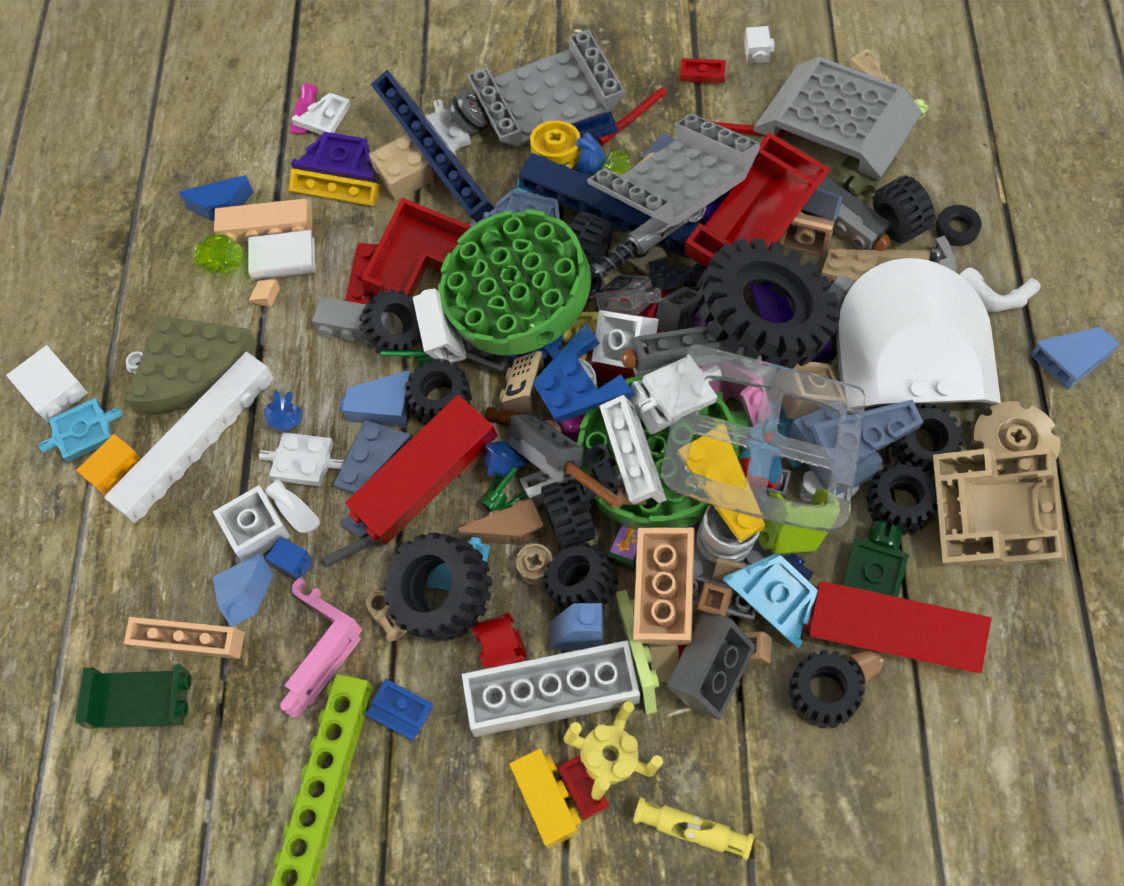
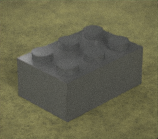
[667,612,756,720]

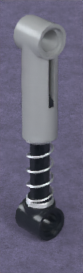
[588,206,706,297]

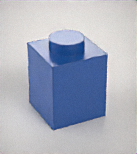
[266,536,313,580]

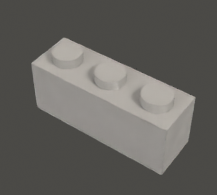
[312,297,394,344]

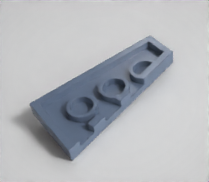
[811,400,923,476]

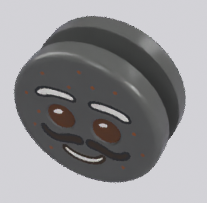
[448,89,489,134]

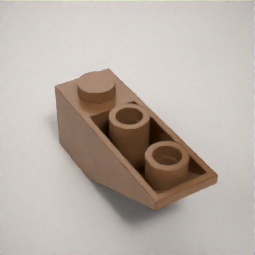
[458,499,545,545]

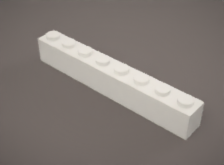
[104,352,274,524]

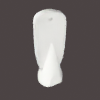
[265,480,320,533]

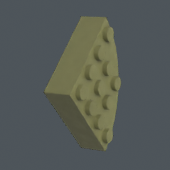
[125,315,258,415]

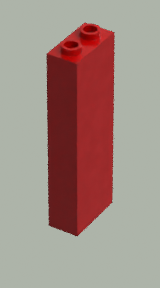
[345,395,498,545]
[804,581,992,674]

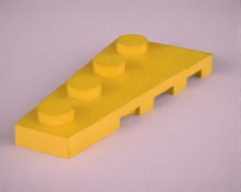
[677,424,765,543]

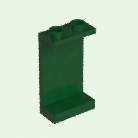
[75,664,192,729]

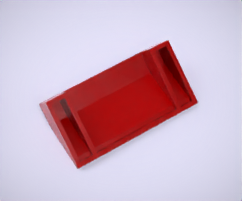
[685,132,831,268]

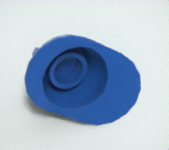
[483,441,530,477]

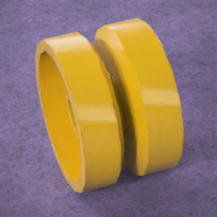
[530,120,581,171]

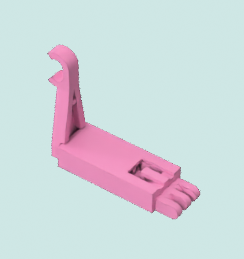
[280,577,363,719]

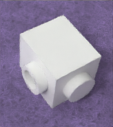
[744,26,774,64]

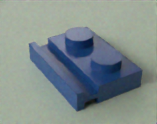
[365,679,434,742]

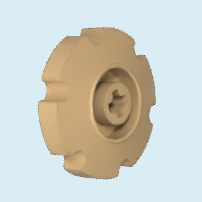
[971,401,1060,459]

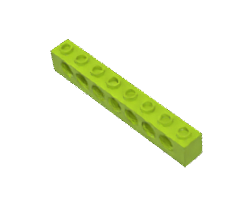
[267,674,373,886]

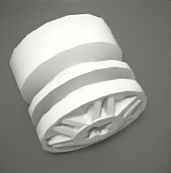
[696,504,760,564]

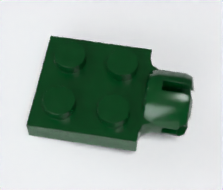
[842,521,909,597]

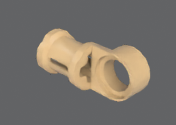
[366,590,407,642]

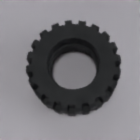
[383,532,492,641]

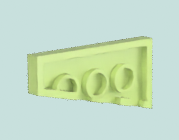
[616,590,659,714]

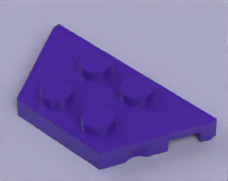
[291,132,375,183]

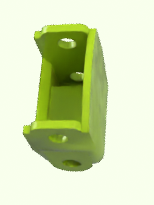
[758,489,840,555]

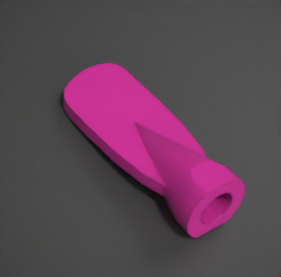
[290,83,318,134]

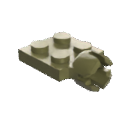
[832,154,898,198]

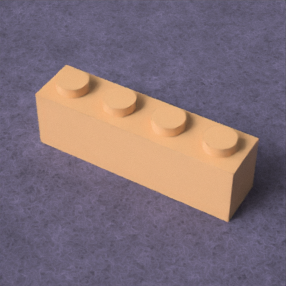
[214,198,312,245]
[124,617,245,659]

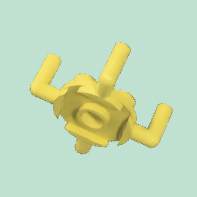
[564,701,663,800]

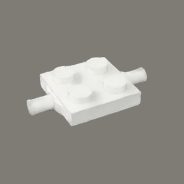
[425,99,471,155]
[638,356,721,423]
[259,432,345,487]

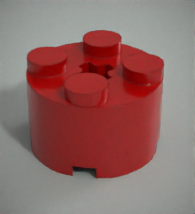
[472,612,527,669]

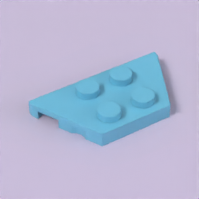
[722,553,818,648]

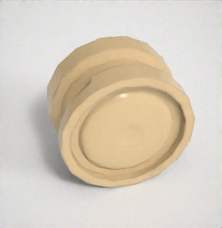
[516,543,553,586]

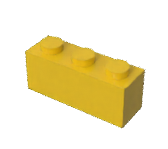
[509,748,582,849]

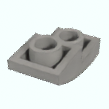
[931,235,956,272]

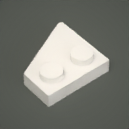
[291,93,351,135]

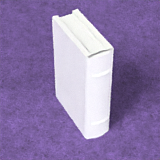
[248,230,315,281]

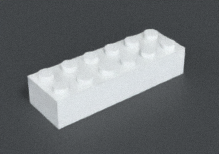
[462,640,640,737]

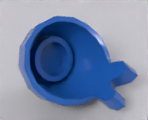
[576,132,607,177]
[264,391,303,432]

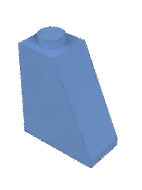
[1030,327,1120,390]
[340,371,411,427]
[213,553,274,627]
[549,603,604,650]

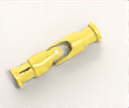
[633,797,754,861]

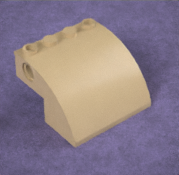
[933,448,1068,566]

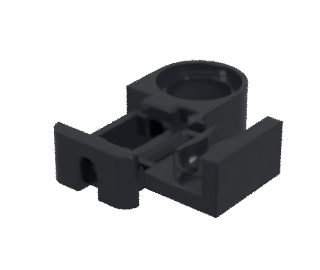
[649,257,696,290]
[576,444,624,508]

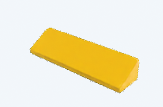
[288,169,382,207]

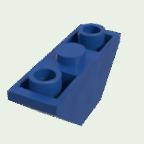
[179,175,253,221]

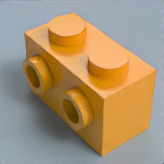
[77,434,141,496]

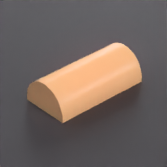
[633,528,695,646]

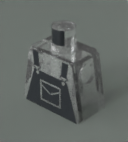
[595,275,661,315]

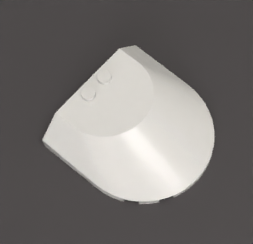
[836,258,1001,412]

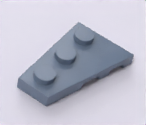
[333,420,412,495]

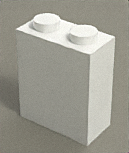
[413,289,467,364]
[6,345,88,423]

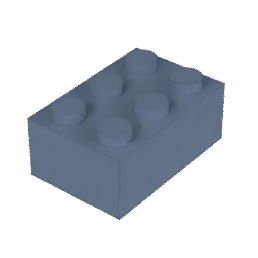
[788,402,883,497]

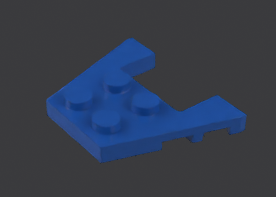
[533,323,635,423]

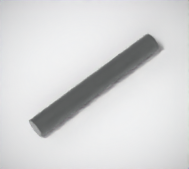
[323,535,381,567]

